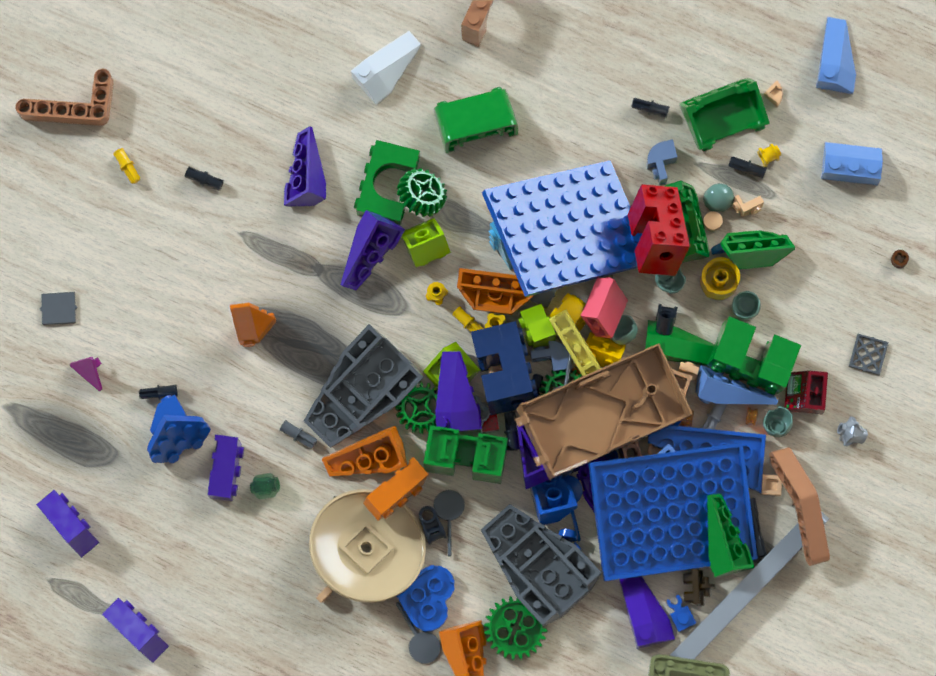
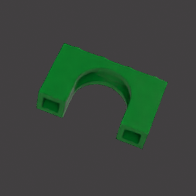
[354,140,421,226]

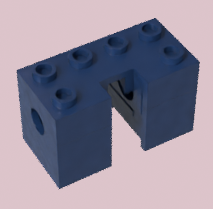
[471,321,538,416]

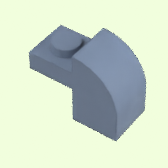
[647,139,677,185]
[531,341,572,374]

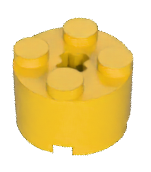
[700,257,740,300]
[550,293,586,332]

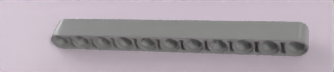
[670,511,829,660]

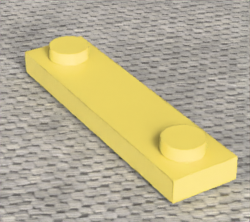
[549,310,601,376]

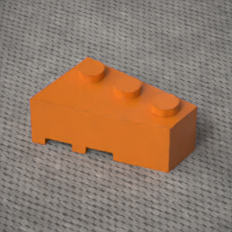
[363,457,429,521]

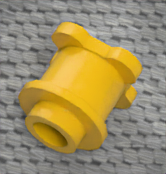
[757,143,781,167]
[426,282,448,306]
[485,313,506,328]

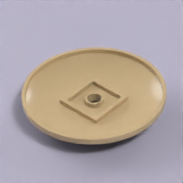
[309,489,426,603]

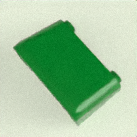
[680,78,770,151]
[434,87,518,153]
[665,180,710,263]

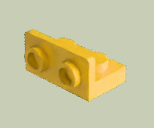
[586,332,626,367]

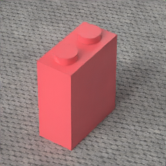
[581,277,628,339]

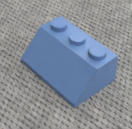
[821,142,883,186]

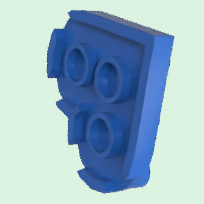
[147,415,211,463]
[396,565,455,632]

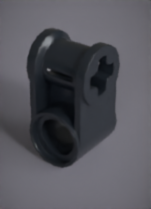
[655,304,678,335]
[419,506,447,545]

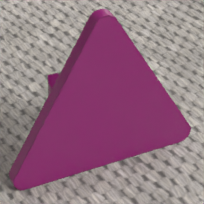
[69,357,102,391]

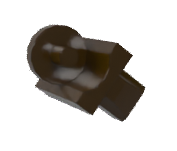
[683,568,715,606]

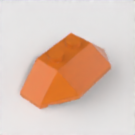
[457,268,533,315]

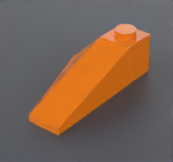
[230,303,276,347]
[322,426,407,476]
[439,620,486,676]

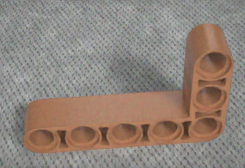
[15,68,114,126]

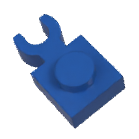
[666,595,696,632]

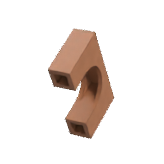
[461,0,494,47]

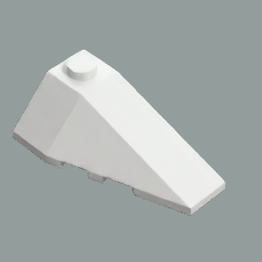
[351,31,421,105]

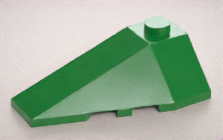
[645,320,715,366]
[707,494,755,577]

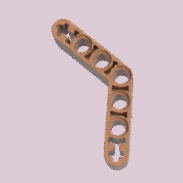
[769,447,830,566]

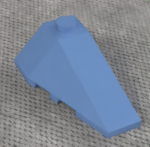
[816,17,856,94]
[695,365,778,405]

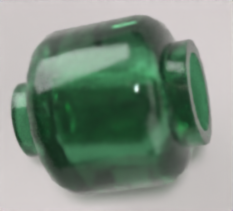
[250,473,280,499]

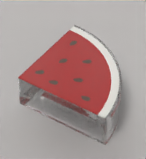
[480,414,499,434]

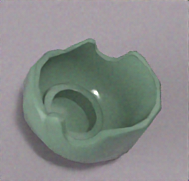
[703,183,734,212]
[655,267,686,294]
[732,291,761,320]
[612,315,638,345]
[763,406,793,437]

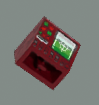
[784,370,828,415]

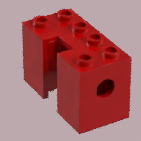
[628,184,690,276]

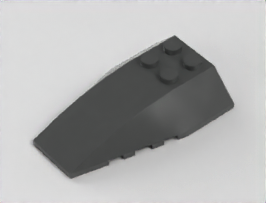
[304,324,424,448]
[481,504,602,626]

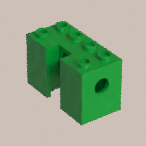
[707,316,801,395]
[423,425,508,484]

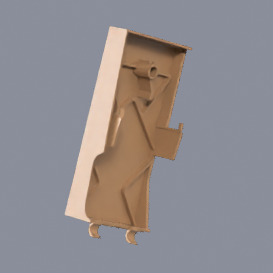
[515,343,693,480]

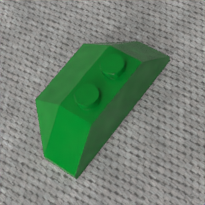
[720,230,796,270]

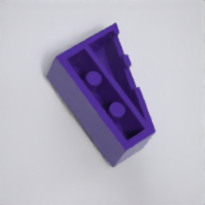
[517,425,549,490]
[207,434,245,501]
[36,490,99,558]
[102,597,169,663]

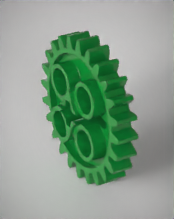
[484,596,548,660]

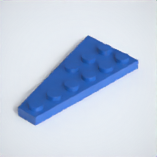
[648,425,766,493]

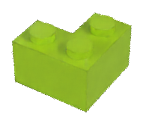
[518,304,556,350]

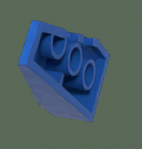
[530,475,578,525]

